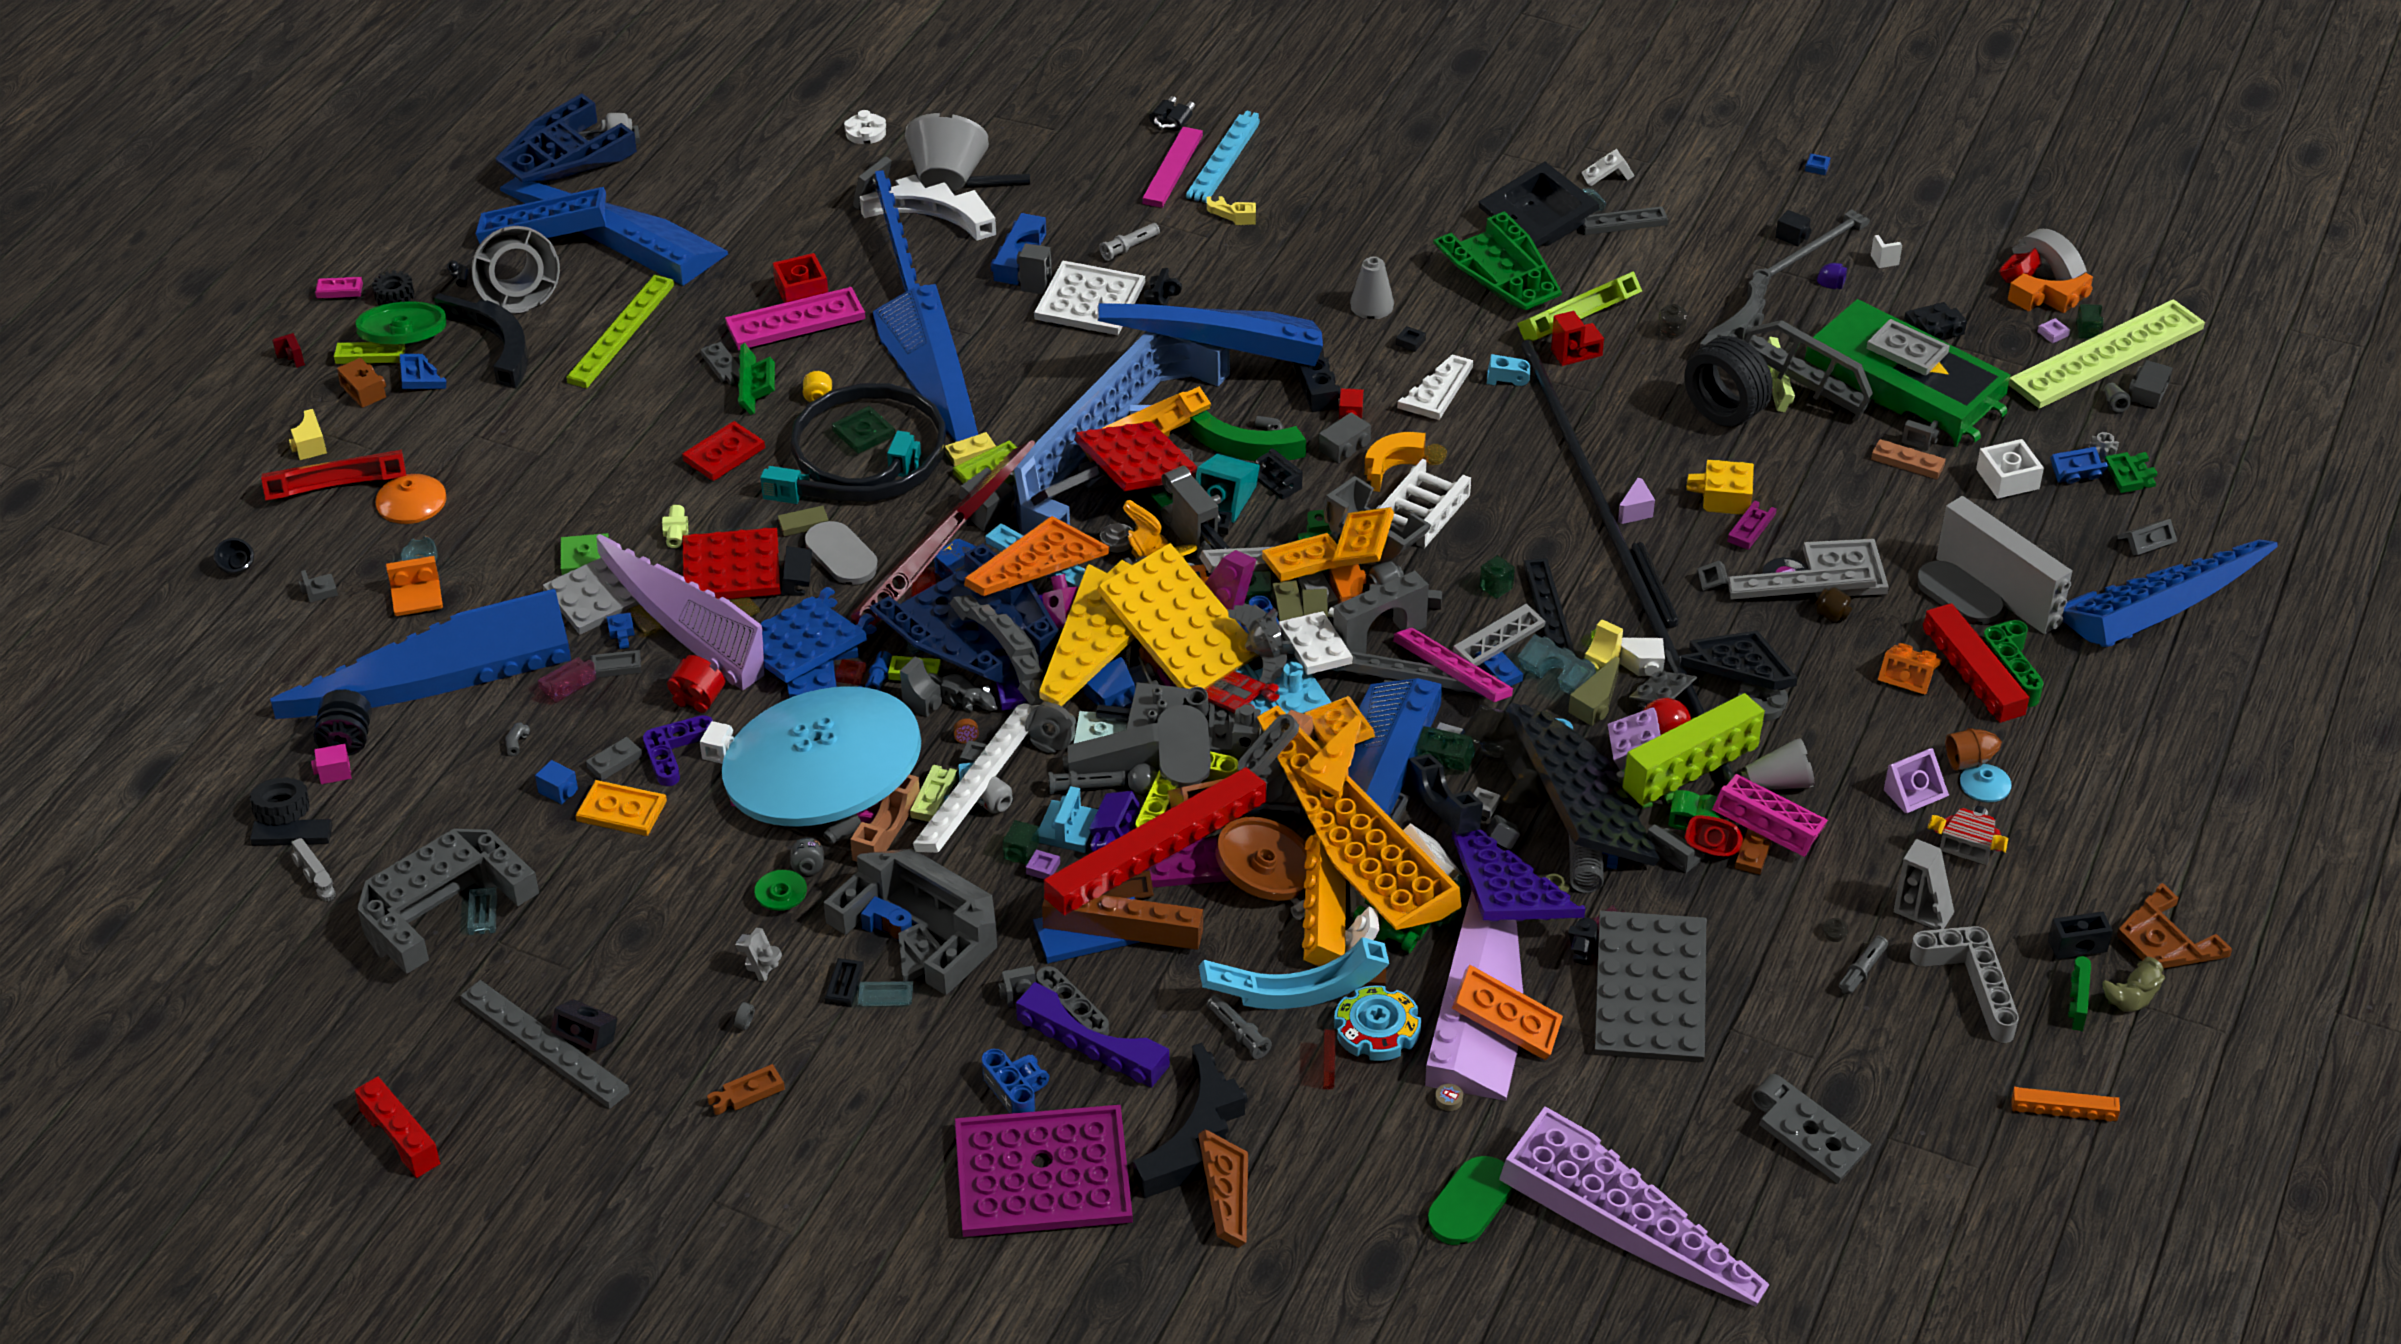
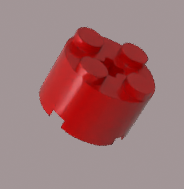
[667,655,725,713]

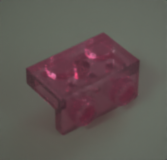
[538,657,596,702]

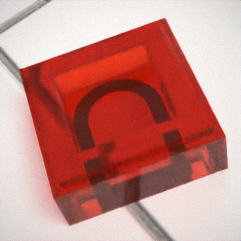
[835,659,866,685]

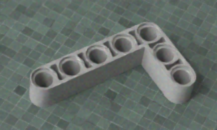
[1910,926,2019,1043]

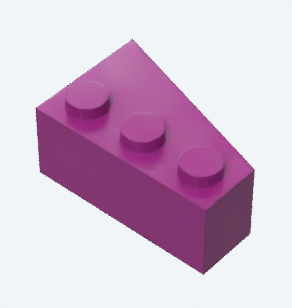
[1205,550,1257,610]

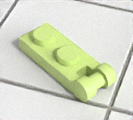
[910,765,959,822]

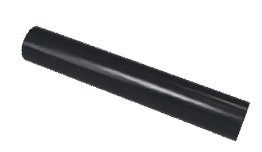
[967,174,1030,187]

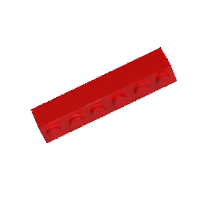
[1923,603,2029,723]

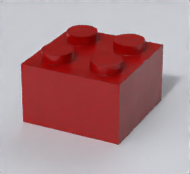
[772,253,828,303]

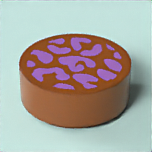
[953,719,979,744]

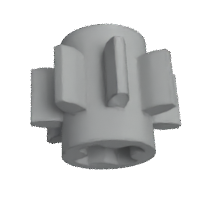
[2089,432,2119,461]

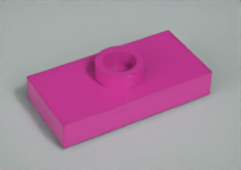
[315,277,363,298]

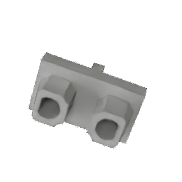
[736,928,782,981]

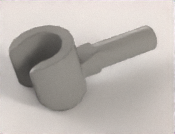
[1290,897,1305,920]

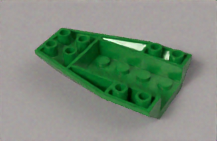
[1433,211,1562,310]

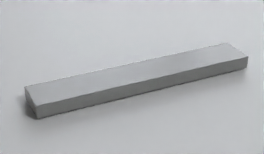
[1728,565,1876,599]

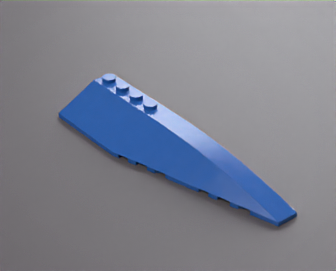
[500,177,728,286]
[270,589,571,719]

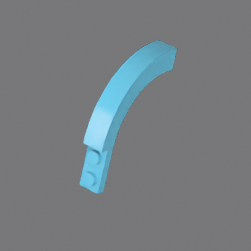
[1199,937,1389,1009]

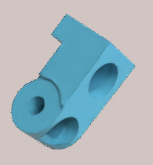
[1487,354,1530,386]

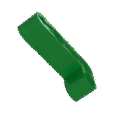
[1983,620,2044,707]

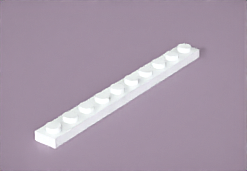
[913,704,1039,852]

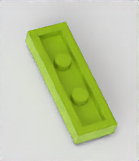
[334,342,405,364]

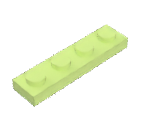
[1767,337,1795,412]

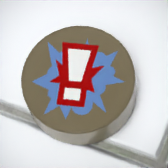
[1435,1084,1463,1111]

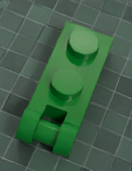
[2068,956,2091,1031]

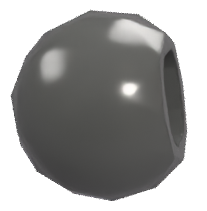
[1128,763,1158,795]

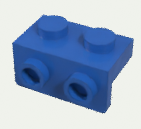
[2050,447,2108,484]

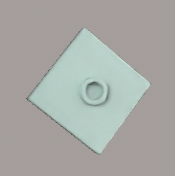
[1074,711,1128,744]

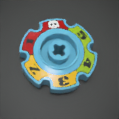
[1334,986,1421,1061]

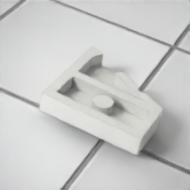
[1345,907,1379,953]

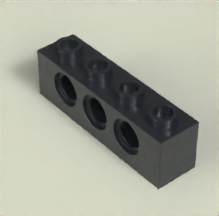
[1291,348,1341,412]

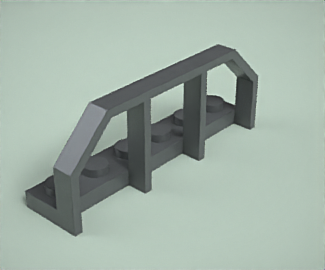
[1745,320,1873,422]

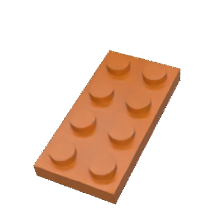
[1452,965,1563,1060]

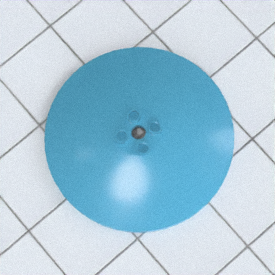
[722,687,921,826]

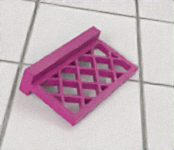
[1712,774,1828,857]

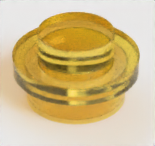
[1424,444,1447,465]

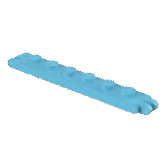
[1186,111,1260,203]

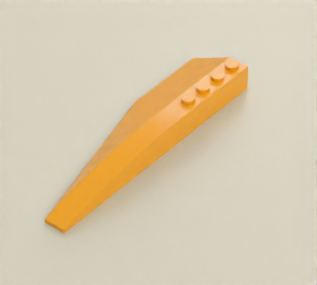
[1257,705,1461,930]

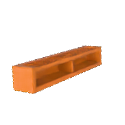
[2012,1087,2120,1122]

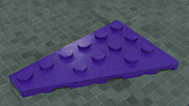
[1452,829,1585,922]

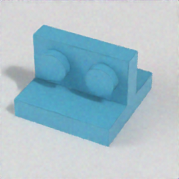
[1036,786,1098,853]

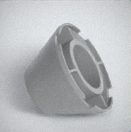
[905,113,989,191]
[472,226,560,313]

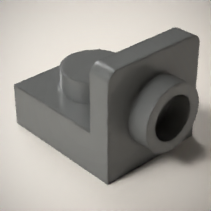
[1902,420,1940,451]
[298,570,338,603]
[998,966,1036,1008]

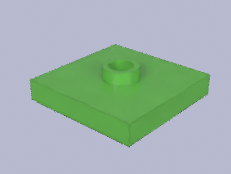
[561,533,609,575]

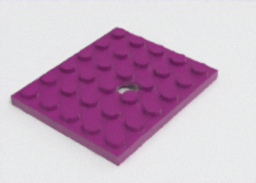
[955,1105,1133,1237]

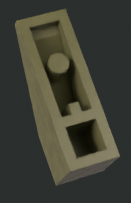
[1272,581,1303,622]
[1568,656,1620,726]

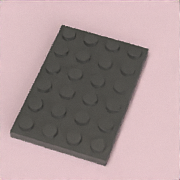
[1595,911,1706,1062]

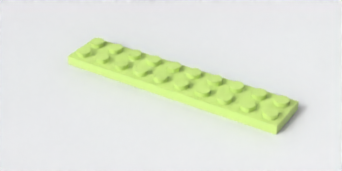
[2009,299,2205,409]

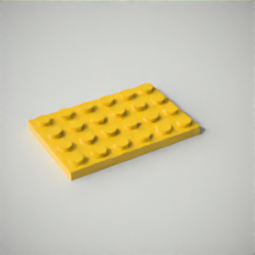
[1097,543,1259,689]

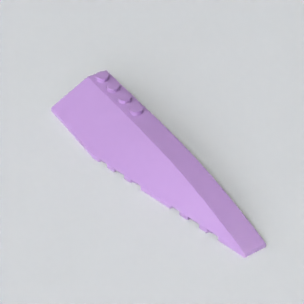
[1425,851,1523,1101]

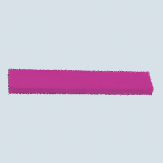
[1143,127,1203,208]
[1393,628,1513,702]

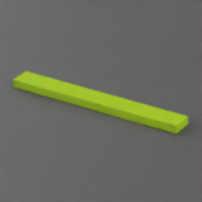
[566,275,674,388]

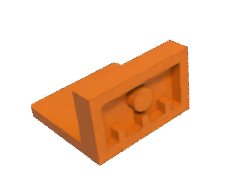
[386,556,443,616]
[1878,643,1942,695]

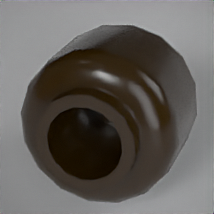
[1815,587,1853,623]

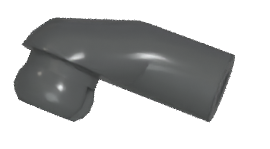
[1255,416,1284,431]

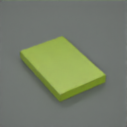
[953,440,1017,484]

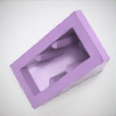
[1618,478,1655,524]

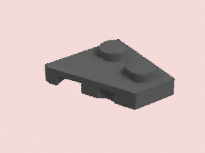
[898,922,941,983]

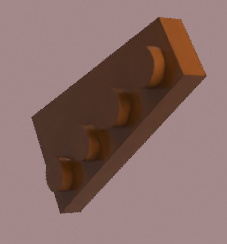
[1198,1129,1248,1248]

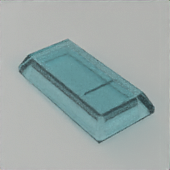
[858,981,913,1006]

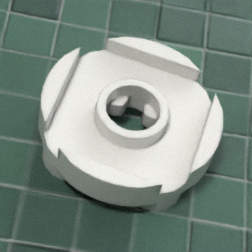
[844,110,886,144]

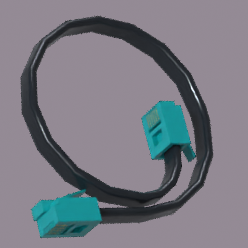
[760,383,946,504]

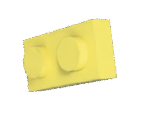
[945,432,996,466]

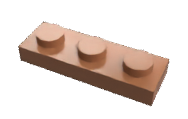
[1871,439,1946,479]

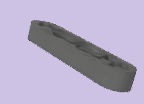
[1036,966,1109,1036]

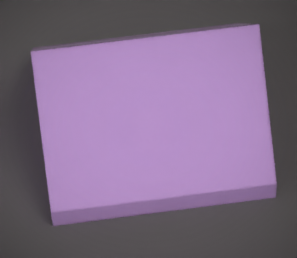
[1884,748,1949,813]

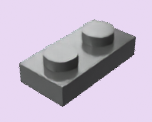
[586,737,643,781]

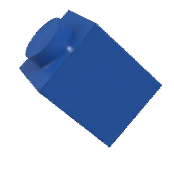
[535,760,578,804]

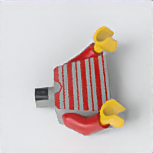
[1927,806,2008,865]

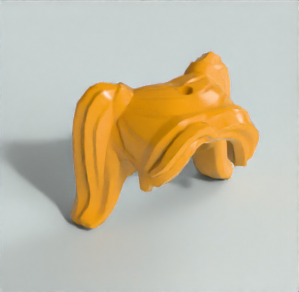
[1123,500,1169,562]

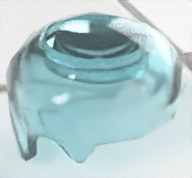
[401,536,438,562]

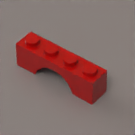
[354,1076,440,1178]

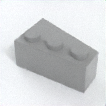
[1893,839,1954,930]

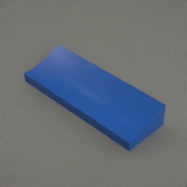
[476,187,606,244]

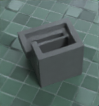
[959,467,1014,532]

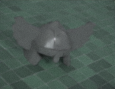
[1227,603,1295,684]

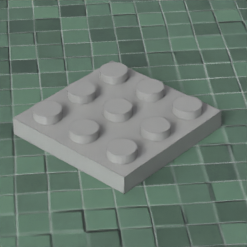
[1803,539,1889,598]
[543,558,641,635]

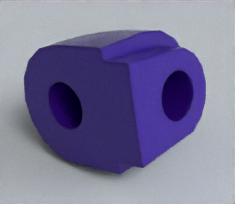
[1817,263,1847,289]

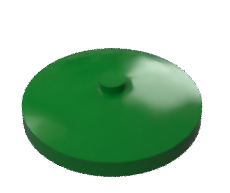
[356,302,447,344]

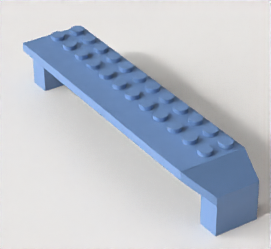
[1013,331,1230,536]

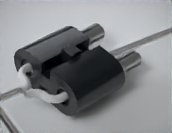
[1149,96,1195,131]

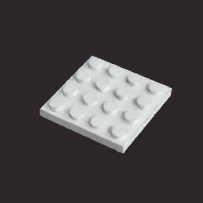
[1034,261,1145,335]

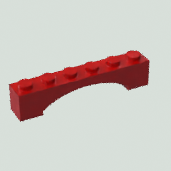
[261,450,406,500]

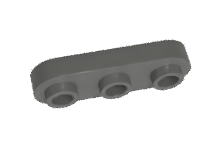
[1238,714,1299,777]

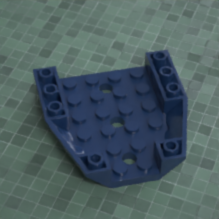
[870,543,1059,684]

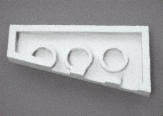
[1397,355,1473,420]

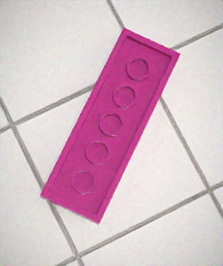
[725,287,865,350]

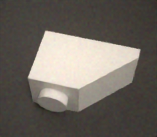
[1620,638,1665,676]

